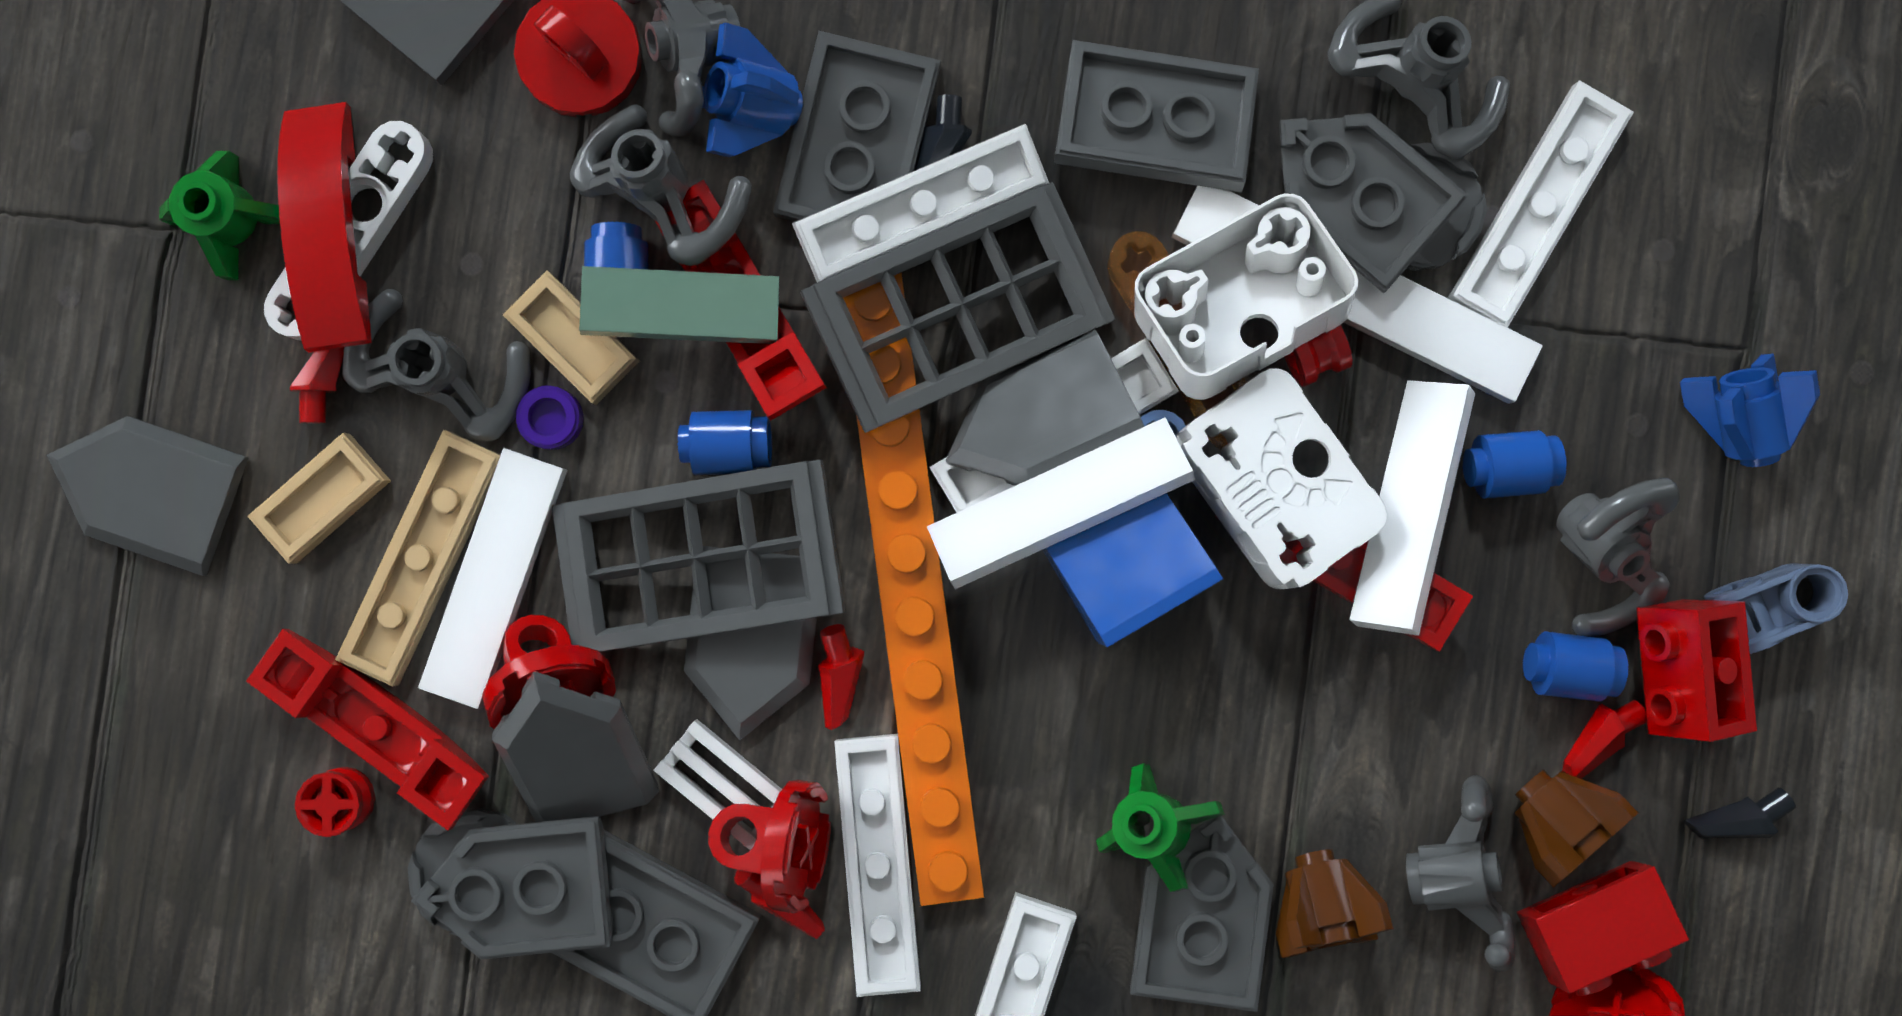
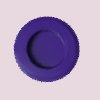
[516,386,584,450]

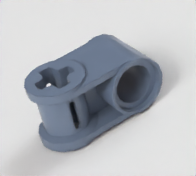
[1703,563,1848,654]

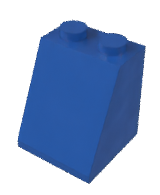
[1043,493,1223,647]

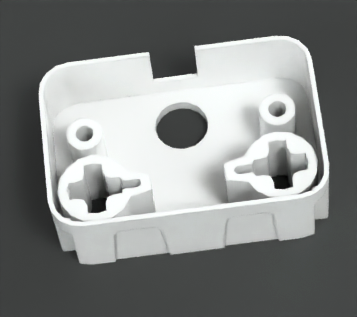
[1134,194,1358,400]
[1175,368,1387,589]

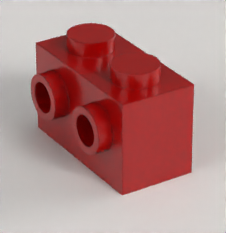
[1636,599,1757,742]
[1516,861,1689,996]

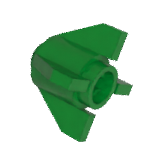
[159,151,280,280]
[1096,763,1225,892]

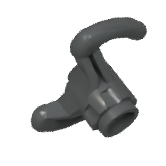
[625,0,741,137]
[1327,0,1510,158]
[570,104,752,266]
[342,289,531,441]
[1556,477,1680,637]
[1406,775,1515,972]

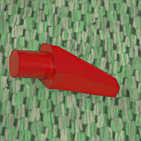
[289,347,345,424]
[818,624,864,730]
[1563,700,1647,779]
[734,870,825,939]

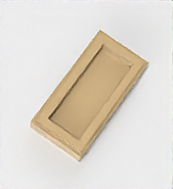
[503,270,640,405]
[247,433,391,564]

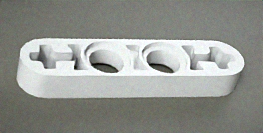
[264,121,433,340]

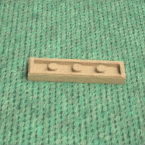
[335,429,500,687]

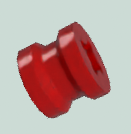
[1284,325,1353,387]
[294,767,376,837]

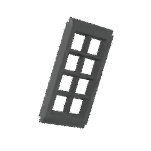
[800,182,1116,433]
[552,459,846,652]

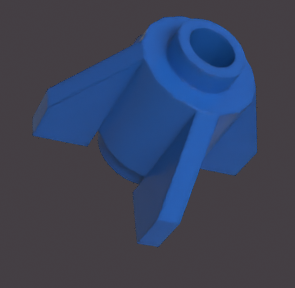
[702,23,803,157]
[1680,354,1820,467]

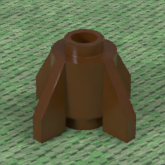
[1514,769,1639,888]
[1276,849,1394,958]

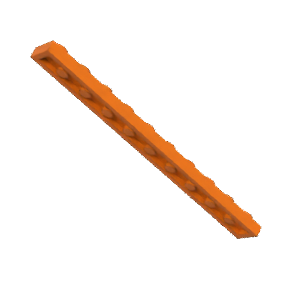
[844,272,984,906]

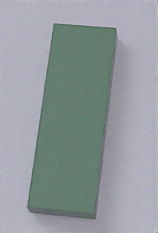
[579,266,779,344]

